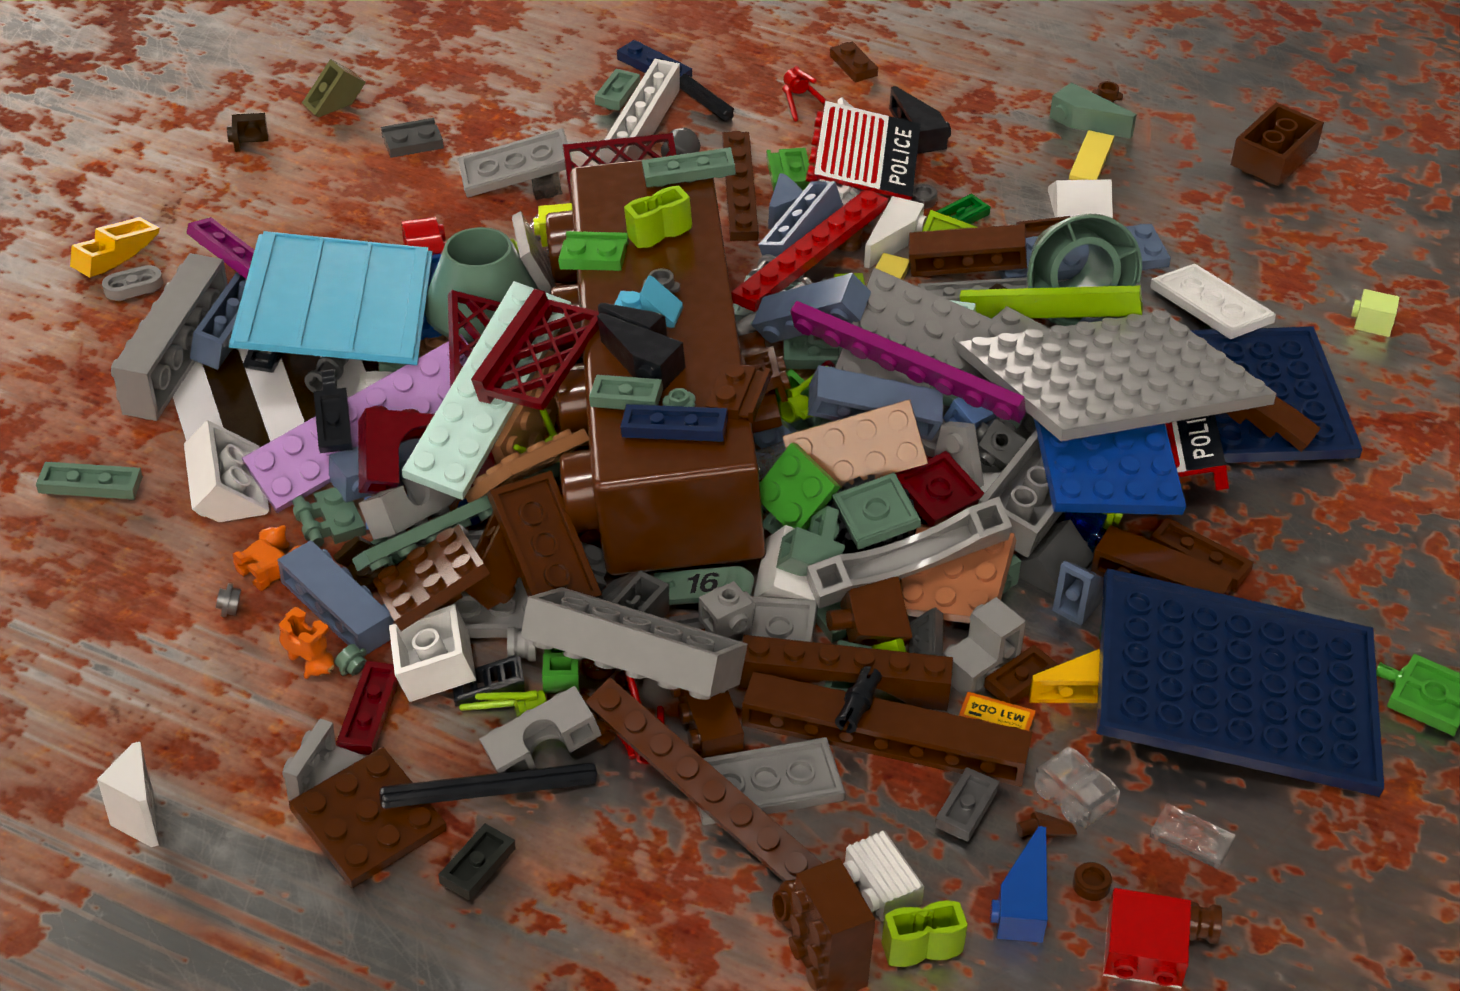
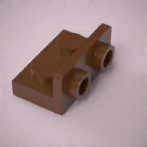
[741,346,791,403]

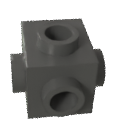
[976,418,1027,470]

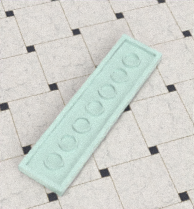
[402,281,571,500]

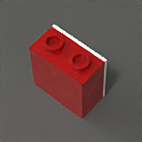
[1103,887,1191,989]

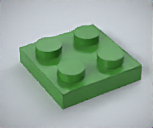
[760,443,841,530]

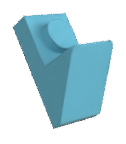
[614,275,683,328]

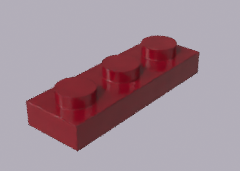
[336,661,399,755]

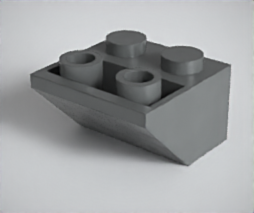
[599,571,669,618]

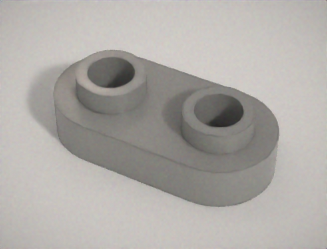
[102,265,163,301]

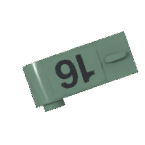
[654,566,754,605]

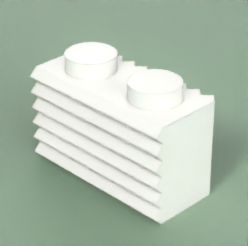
[843,830,924,922]

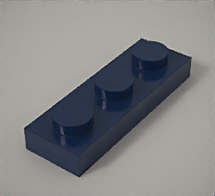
[617,40,692,78]
[620,404,728,442]

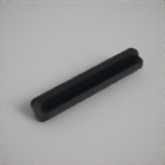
[680,74,734,121]

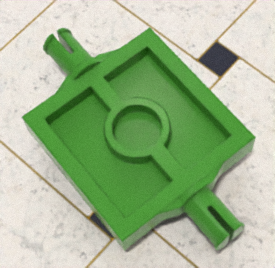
[1376,654,1460,736]

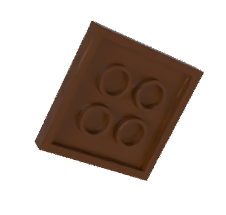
[373,524,490,631]
[289,747,446,888]

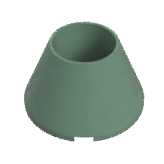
[1027,214,1142,326]
[424,227,539,342]

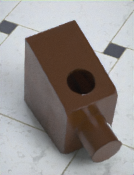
[826,576,913,646]

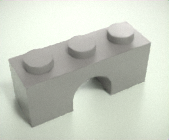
[358,479,456,540]
[479,686,602,773]

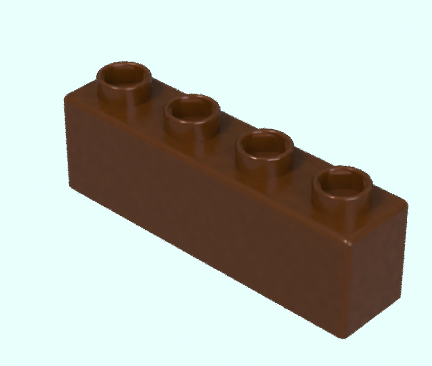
[546,158,766,575]

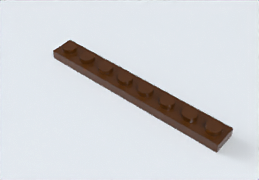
[585,677,823,882]

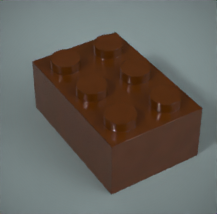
[1230,102,1324,186]
[789,858,876,991]

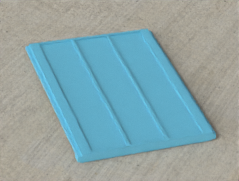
[229,231,433,365]

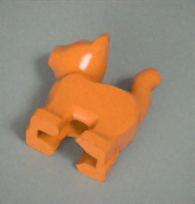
[233,525,301,591]
[279,607,335,679]

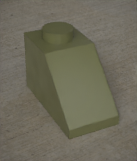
[302,59,366,117]

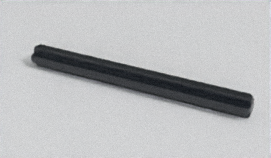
[379,763,597,808]

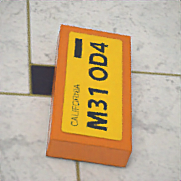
[959,692,1036,731]

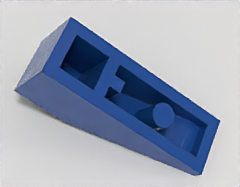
[990,826,1048,943]

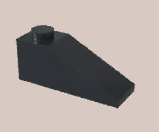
[889,86,951,154]
[597,313,686,391]

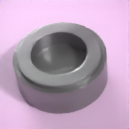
[911,184,937,209]

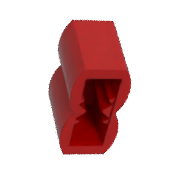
[401,216,447,255]

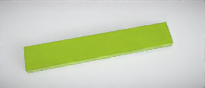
[959,285,1143,319]

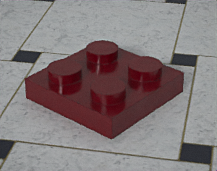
[896,451,984,527]

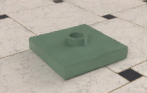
[832,472,921,550]

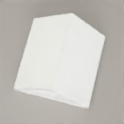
[1048,179,1113,218]
[754,525,815,600]
[97,742,159,847]

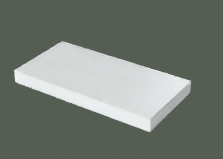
[1150,264,1276,339]

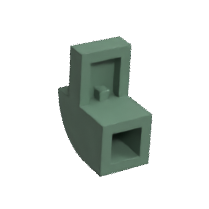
[776,506,845,576]

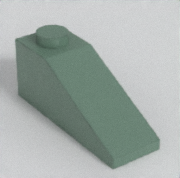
[1049,82,1137,138]

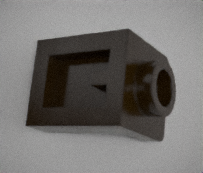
[227,113,268,152]
[333,536,388,592]

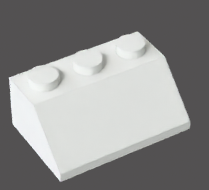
[184,420,269,522]

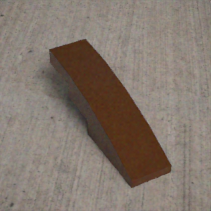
[1227,397,1321,452]

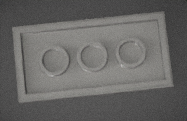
[458,128,573,198]
[512,211,556,294]
[697,737,845,826]

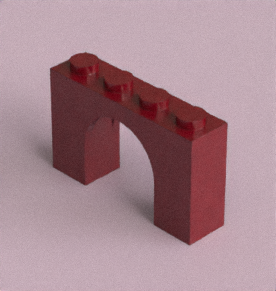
[358,406,494,494]

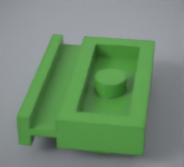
[766,148,810,191]
[558,231,629,271]

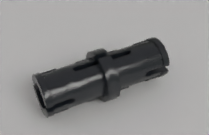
[835,666,882,733]

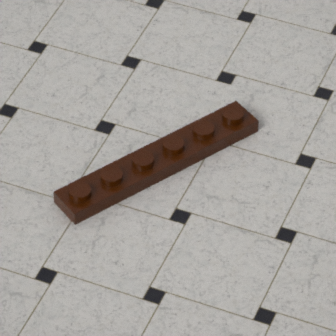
[722,131,759,241]

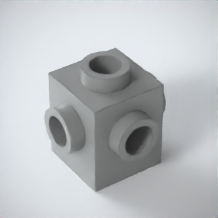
[699,581,755,638]

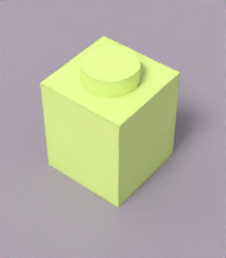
[1351,289,1399,337]

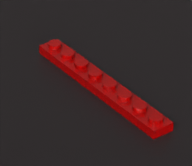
[731,190,888,312]

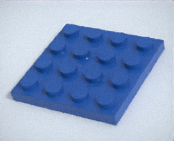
[1034,419,1187,515]

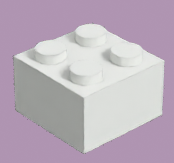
[389,604,476,702]

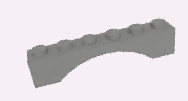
[807,497,1012,609]

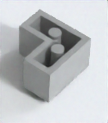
[943,597,1026,697]

